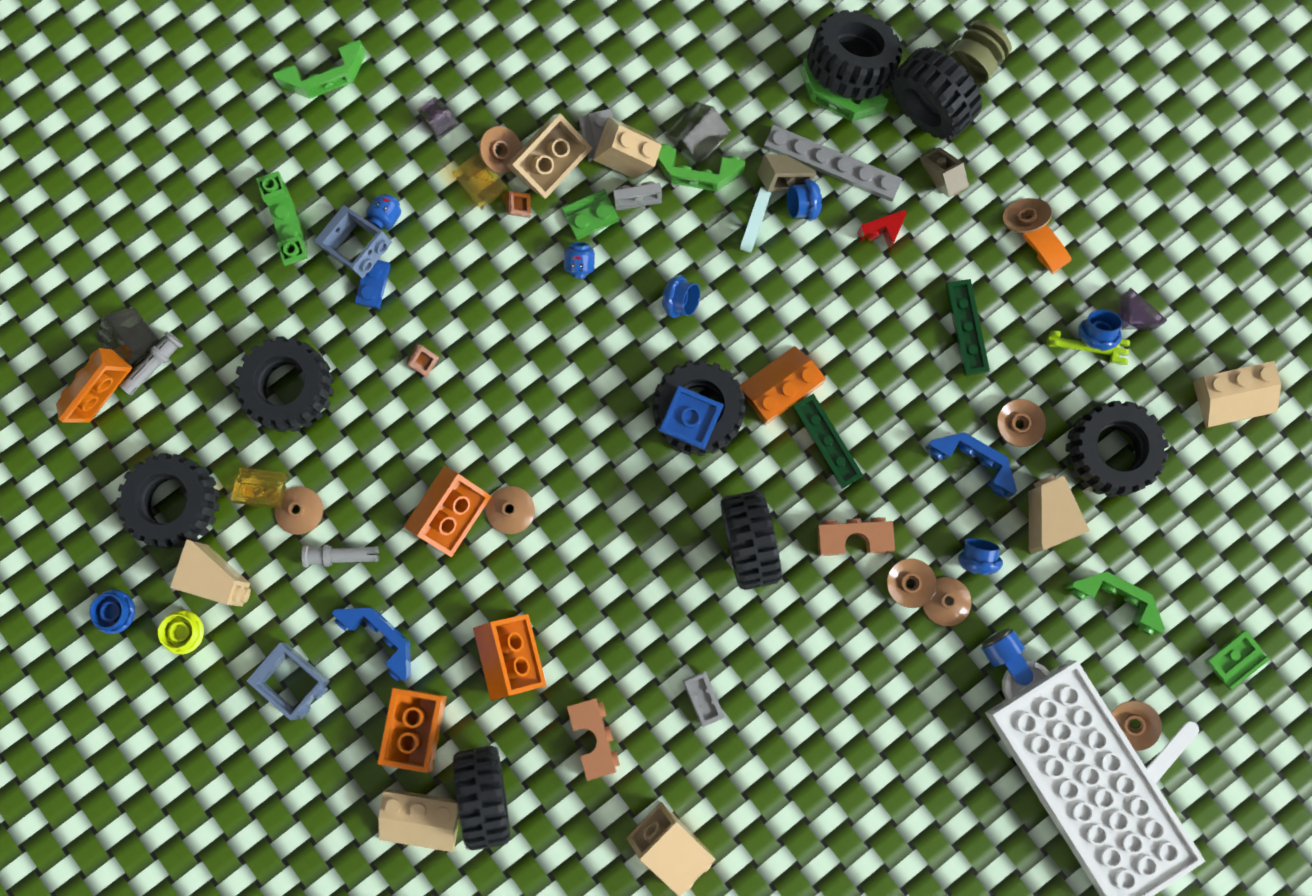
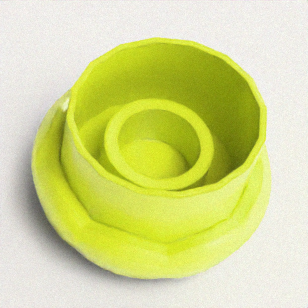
[158,610,204,655]

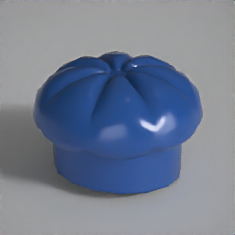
[787,179,822,222]
[662,276,700,318]
[1078,310,1123,351]
[958,538,1003,575]
[89,590,135,634]

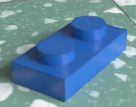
[355,260,391,310]

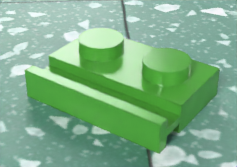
[562,189,619,240]
[1205,630,1270,690]

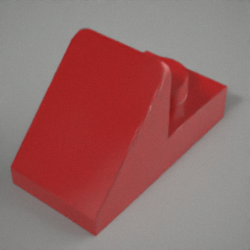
[857,210,907,250]

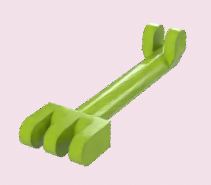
[1046,331,1130,365]

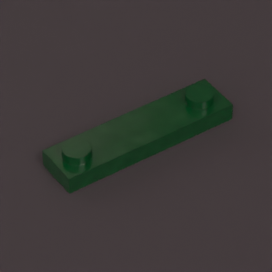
[945,279,990,376]
[792,393,864,489]

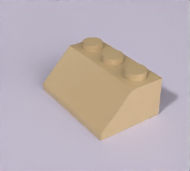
[506,114,593,199]
[1193,361,1281,428]
[379,789,459,852]

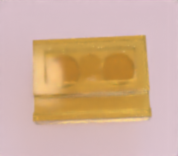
[451,152,508,210]
[231,467,289,508]

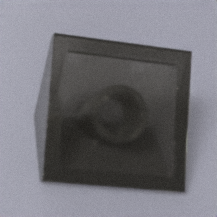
[665,102,730,165]
[95,307,160,367]

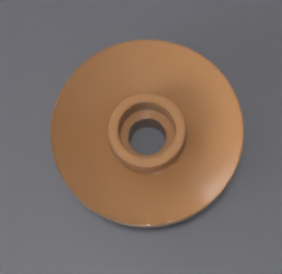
[479,126,522,174]
[1003,198,1052,233]
[997,399,1046,447]
[486,486,535,534]
[274,487,323,535]
[887,559,937,608]
[922,577,971,626]
[1111,700,1162,751]

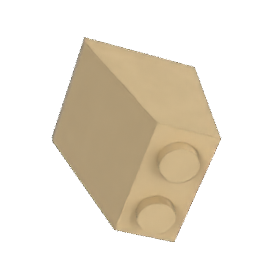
[593,117,662,179]
[1028,475,1090,554]
[170,540,251,607]
[626,802,716,896]

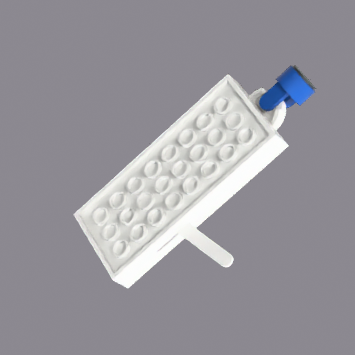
[981,628,1205,896]

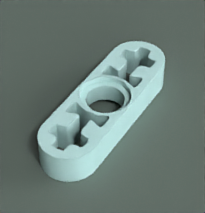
[740,186,772,253]

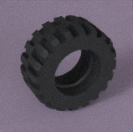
[807,10,902,100]
[890,47,982,140]
[234,336,334,432]
[652,360,745,456]
[1065,401,1169,497]
[116,453,220,549]
[720,490,782,590]
[453,745,511,851]

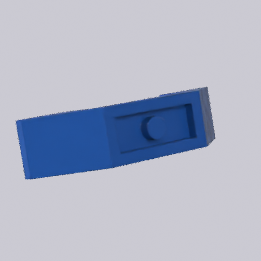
[925,432,1017,498]
[332,608,411,681]

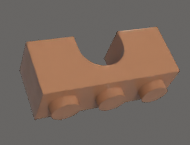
[816,517,895,556]
[567,698,620,781]

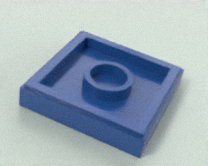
[659,385,724,451]

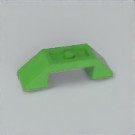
[273,40,366,99]
[801,58,889,122]
[656,144,746,192]
[256,171,308,266]
[1065,572,1165,636]

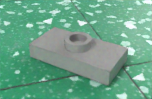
[683,671,725,727]

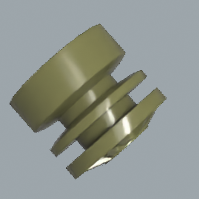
[948,20,1012,85]

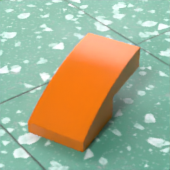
[1022,225,1072,274]

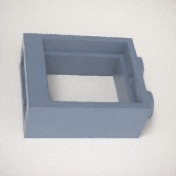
[314,205,392,279]
[246,643,330,721]

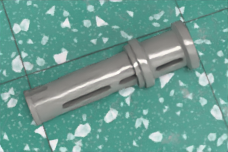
[119,331,184,396]
[302,545,379,567]

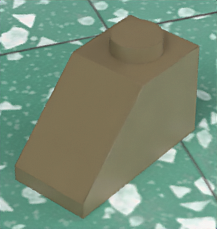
[920,147,969,197]
[757,154,816,192]

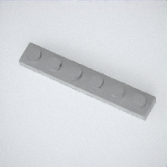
[764,125,903,202]

